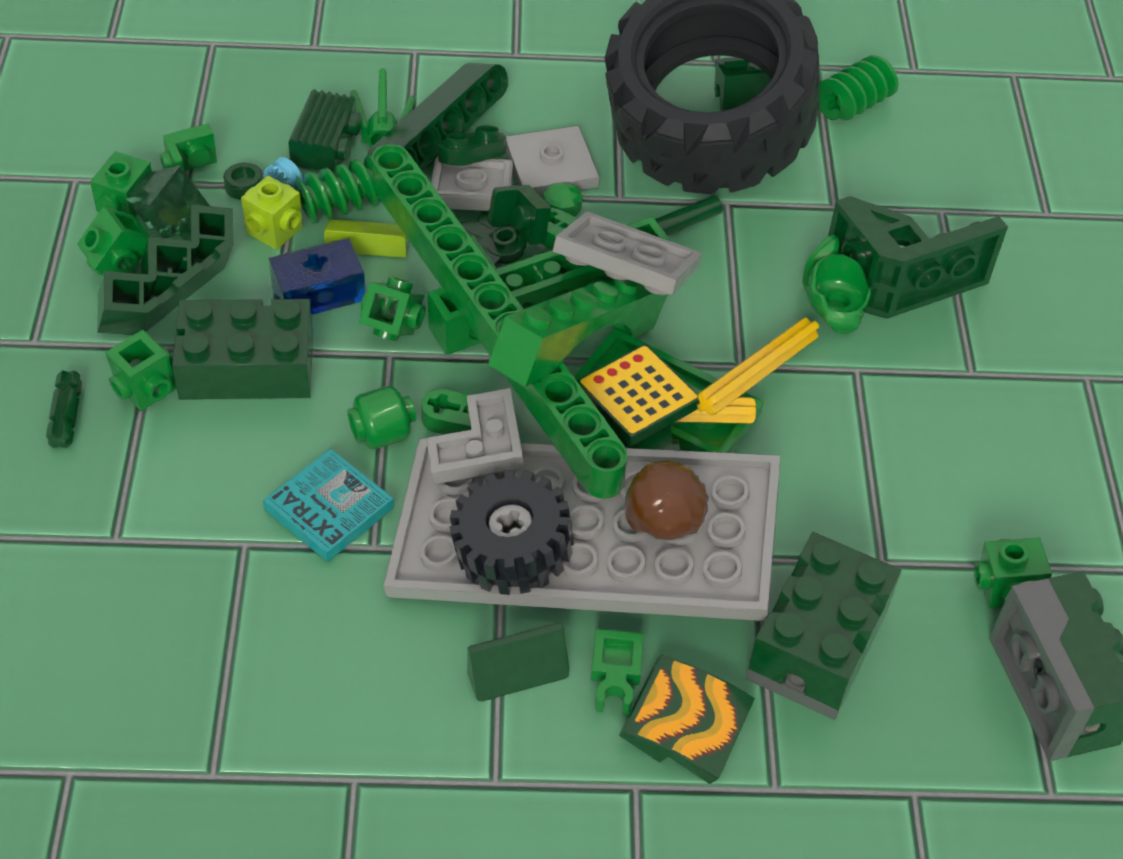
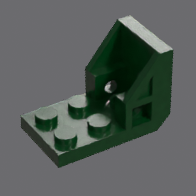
[828,196,1008,319]

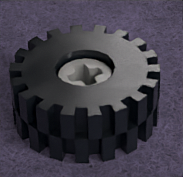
[449,470,574,595]

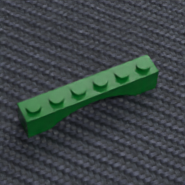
[488,277,667,387]

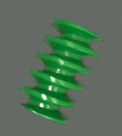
[819,55,899,121]
[295,155,378,224]

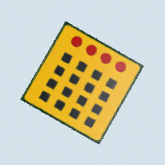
[576,343,700,447]

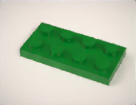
[574,328,764,453]

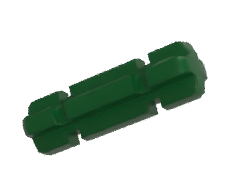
[46,370,82,448]

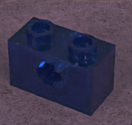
[268,238,365,315]

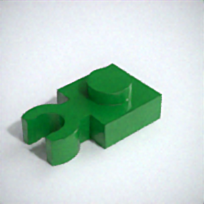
[591,629,644,714]

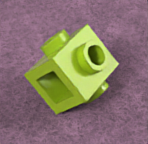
[241,175,303,250]

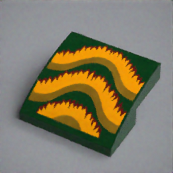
[619,655,755,784]

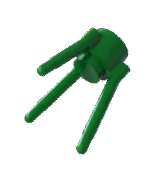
[350,68,416,147]

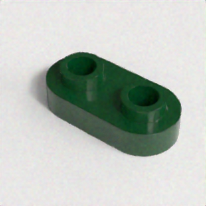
[438,125,506,166]

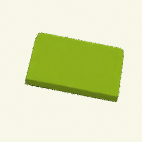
[324,219,409,258]

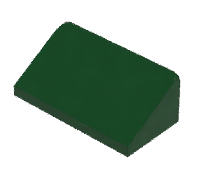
[467,622,569,702]

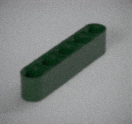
[366,63,508,170]

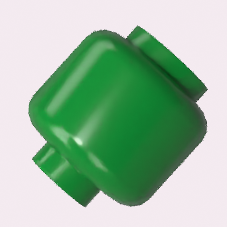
[347,386,417,449]

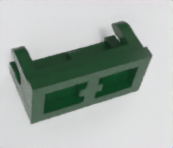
[714,57,772,111]

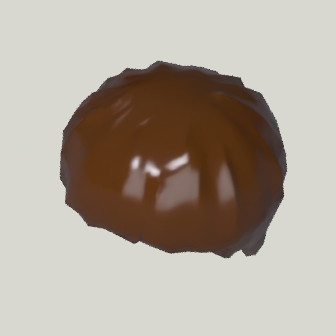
[624,460,709,540]

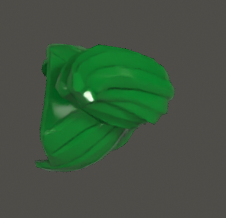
[802,235,871,334]

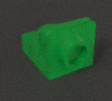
[159,123,217,188]

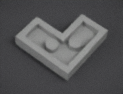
[427,388,525,484]

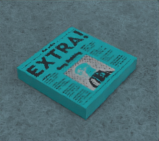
[263,448,394,562]

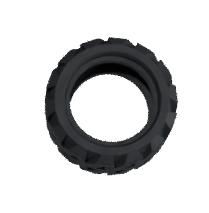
[605,0,819,194]

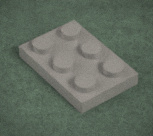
[553,211,702,295]

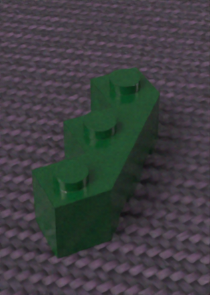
[97,204,233,335]

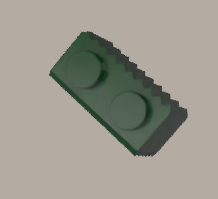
[288,89,362,172]

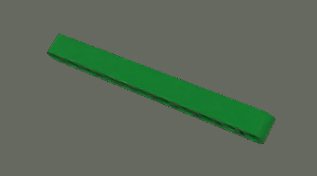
[372,144,628,499]

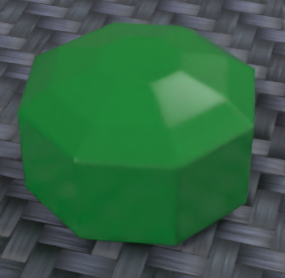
[543,182,582,217]

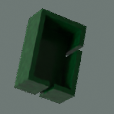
[172,299,313,400]

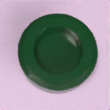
[223,162,264,200]

